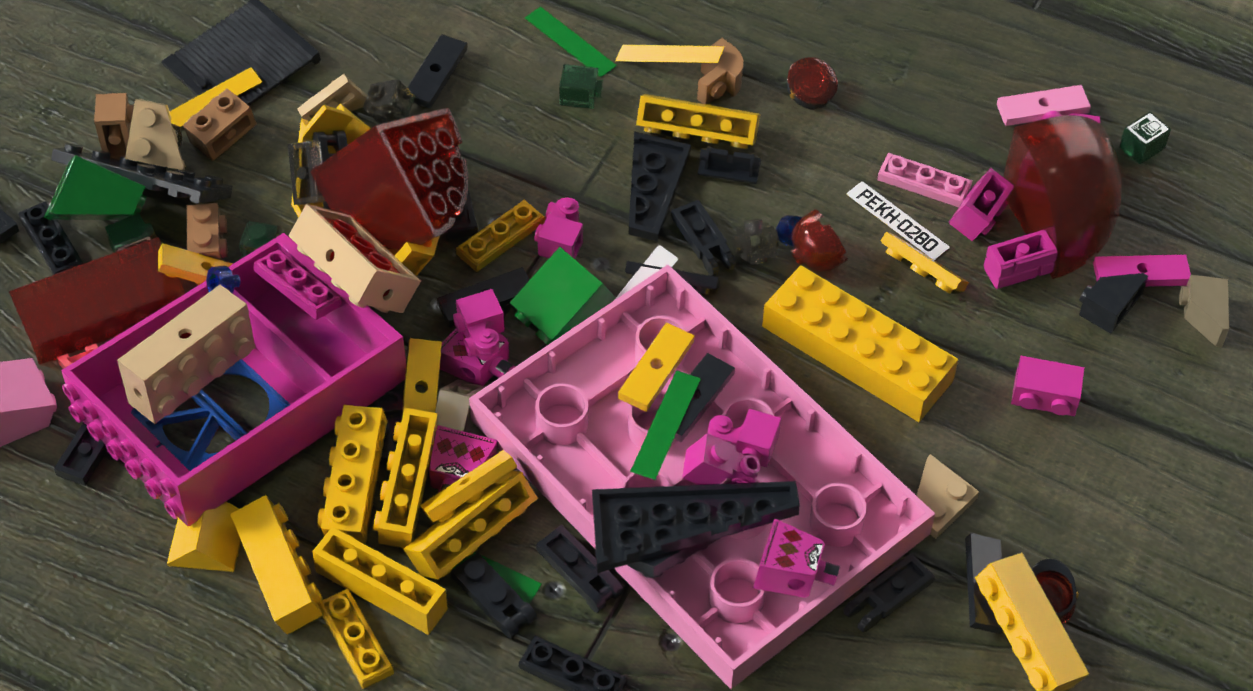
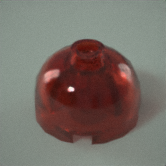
[790,209,848,272]

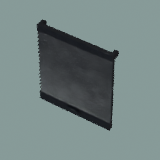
[161,0,321,106]

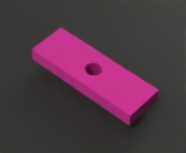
[254,249,341,320]
[1093,255,1191,287]

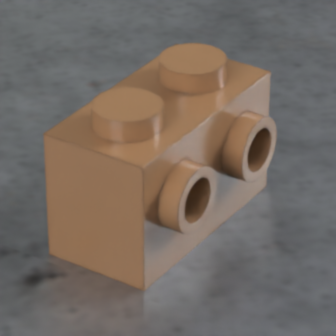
[183,89,257,161]
[94,93,134,160]
[187,203,228,260]

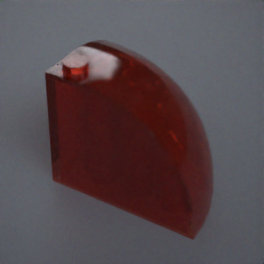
[310,107,469,249]
[1003,115,1122,279]

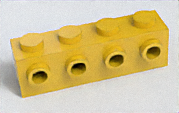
[636,94,760,149]
[318,405,387,544]
[373,408,438,548]
[404,471,538,580]
[230,495,323,635]
[312,527,448,635]
[975,553,1089,691]

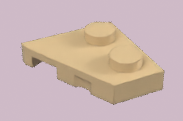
[297,74,376,121]
[125,99,185,171]
[917,454,979,539]

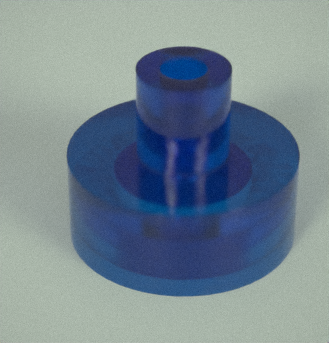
[776,215,808,246]
[206,266,241,293]

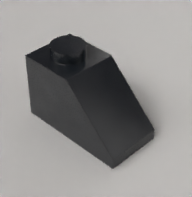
[1079,273,1148,334]

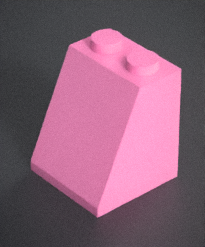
[0,358,57,447]

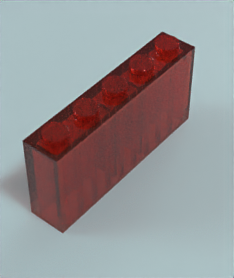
[9,237,185,365]

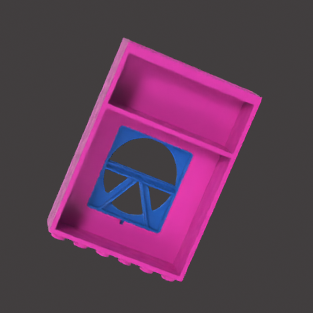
[61,233,407,527]

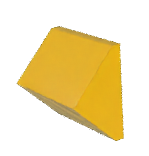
[167,501,241,572]

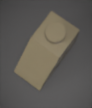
[1179,275,1229,347]
[435,379,485,432]

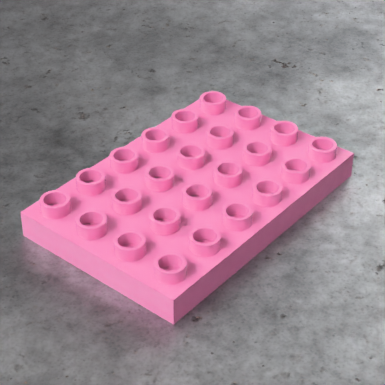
[469,265,935,689]

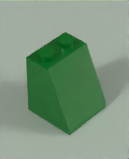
[44,155,147,220]
[510,247,616,345]

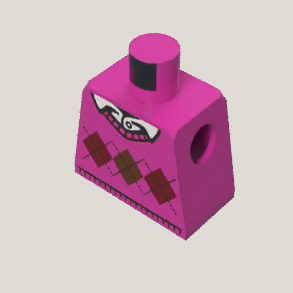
[440,329,516,386]
[429,425,498,494]
[753,519,840,598]

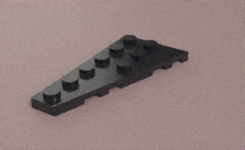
[51,143,233,204]
[592,481,800,573]

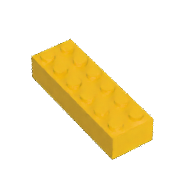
[762,265,959,422]

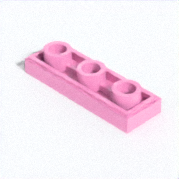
[997,85,1091,126]
[877,153,973,207]

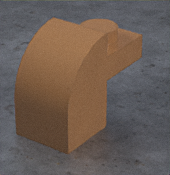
[697,38,744,105]

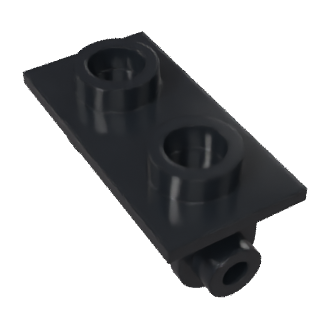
[698,146,761,184]

